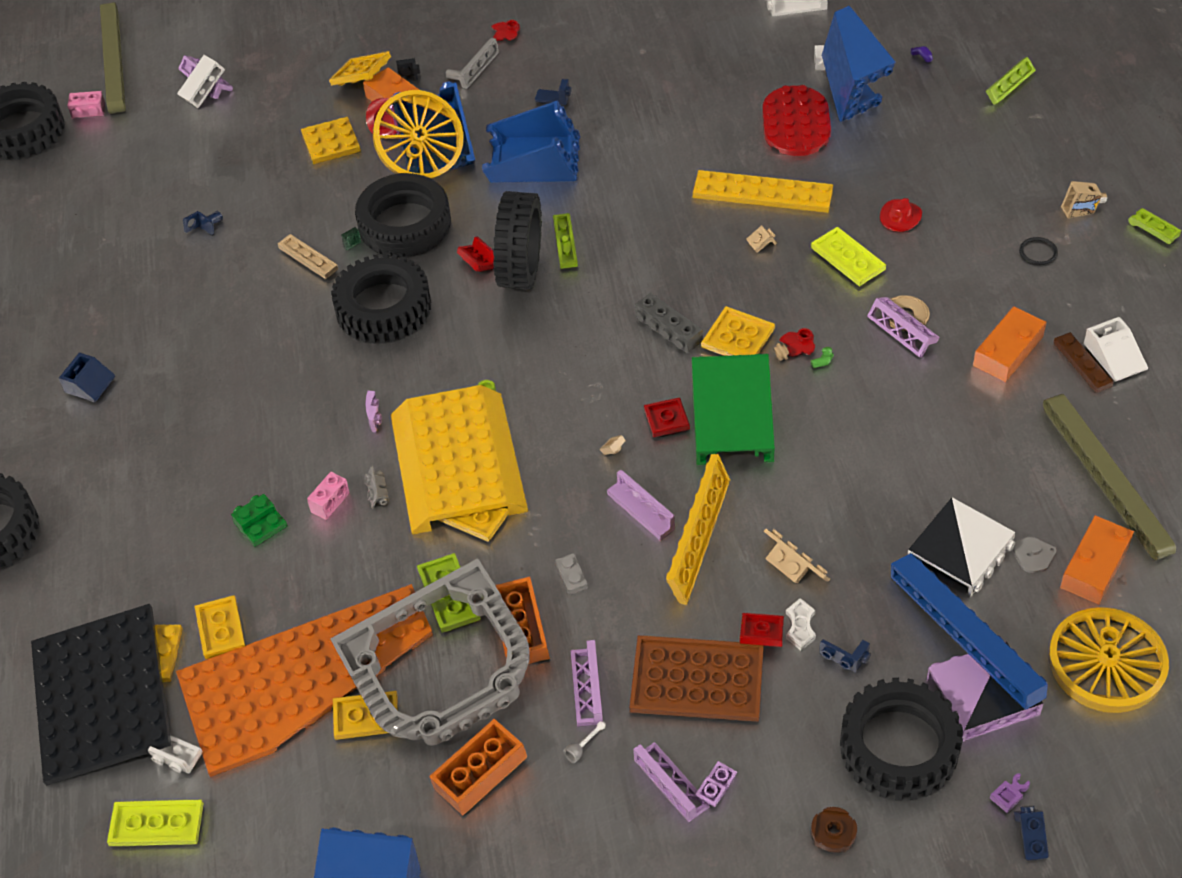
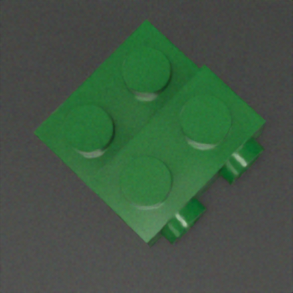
[231,494,288,547]

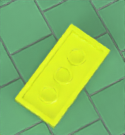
[811,227,886,286]
[107,800,203,846]

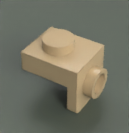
[746,225,777,253]

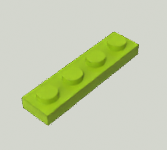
[986,57,1036,105]
[553,213,578,269]

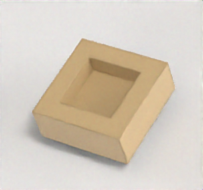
[600,435,626,455]

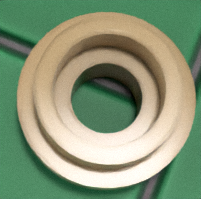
[773,343,789,361]

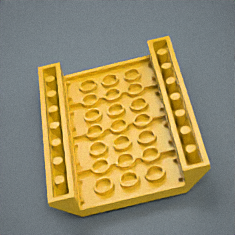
[391,385,528,535]

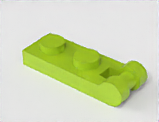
[1128,208,1182,245]

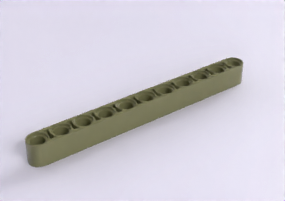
[100,2,126,114]
[1043,394,1176,561]

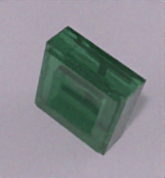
[341,227,361,250]

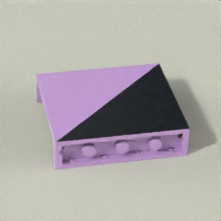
[927,641,1043,742]

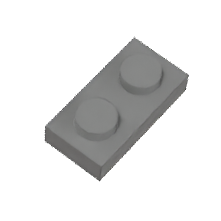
[555,554,588,595]

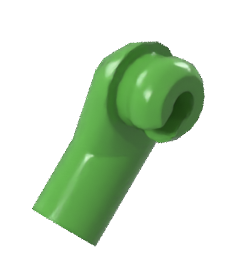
[811,347,834,369]

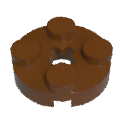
[811,807,857,852]

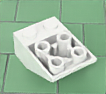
[1084,317,1148,382]

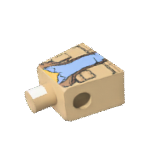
[1061,181,1107,218]

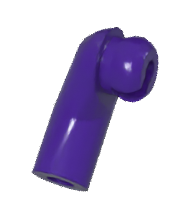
[911,46,933,63]

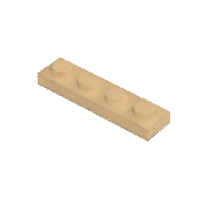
[278,234,338,279]

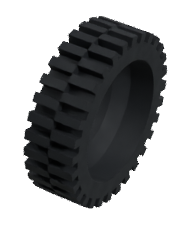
[331,254,431,344]

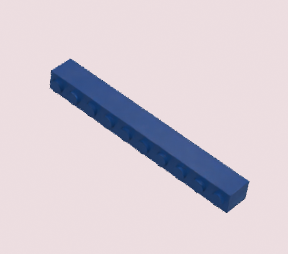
[891,553,1048,710]

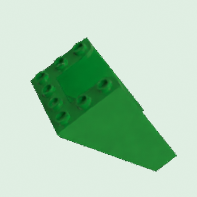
[692,354,775,465]

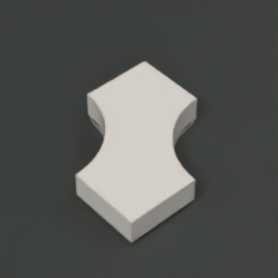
[786,598,816,651]

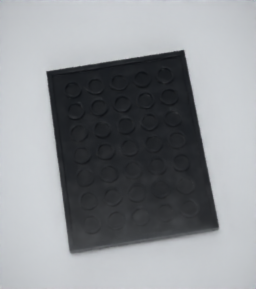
[31,603,172,786]

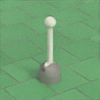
[563,721,606,763]

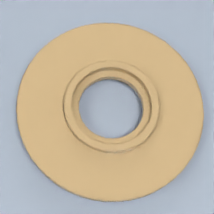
[887,295,930,331]

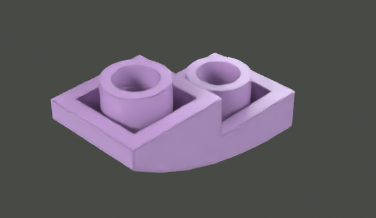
[365,391,382,433]
[695,761,737,807]

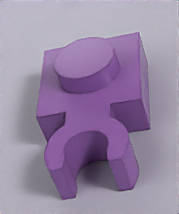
[990,773,1030,813]

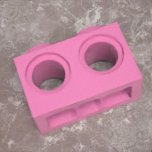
[307,472,350,520]

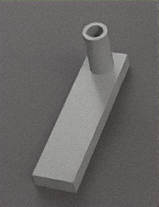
[446,38,499,89]

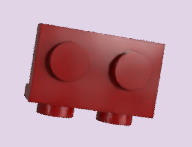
[457,236,494,272]

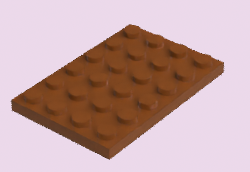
[629,635,764,722]

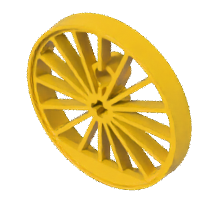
[373,90,463,179]
[1049,607,1169,713]

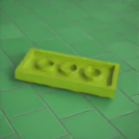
[417,553,481,633]

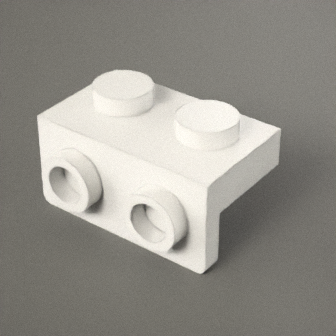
[148,735,203,774]

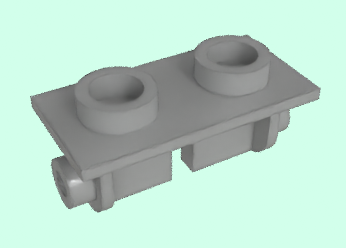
[365,466,389,509]

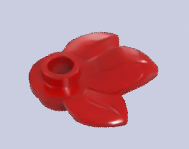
[491,20,520,41]
[779,328,815,357]

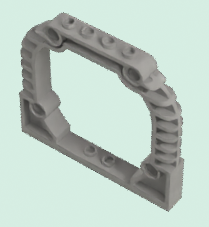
[331,558,530,745]

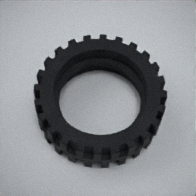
[0,82,65,160]
[493,191,542,290]
[0,473,39,568]
[840,677,963,801]

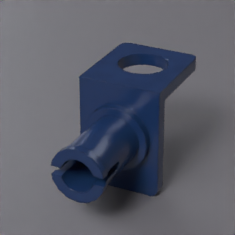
[183,211,223,235]

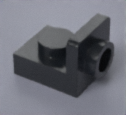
[396,58,420,80]

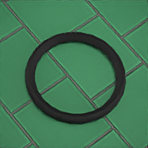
[1019,237,1058,265]

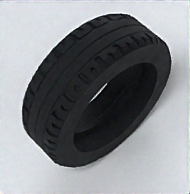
[355,173,451,257]

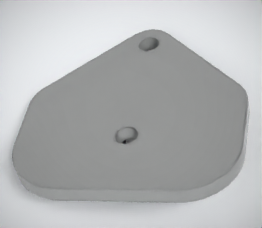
[1013,537,1057,573]

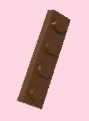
[1054,332,1114,393]

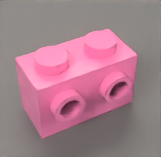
[67,91,105,118]

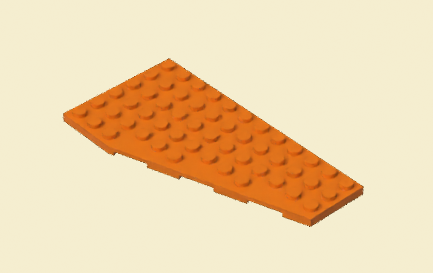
[176,584,433,777]

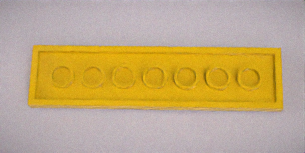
[693,170,833,213]
[666,454,730,605]

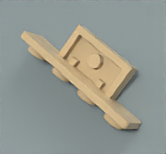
[764,528,831,584]

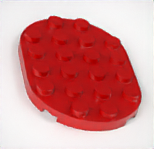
[763,85,831,156]

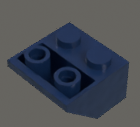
[59,352,115,402]

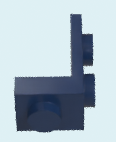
[535,79,571,105]
[819,639,871,673]
[1014,806,1049,860]

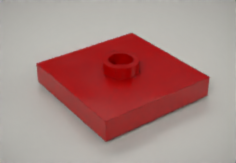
[644,397,690,438]
[740,613,784,647]

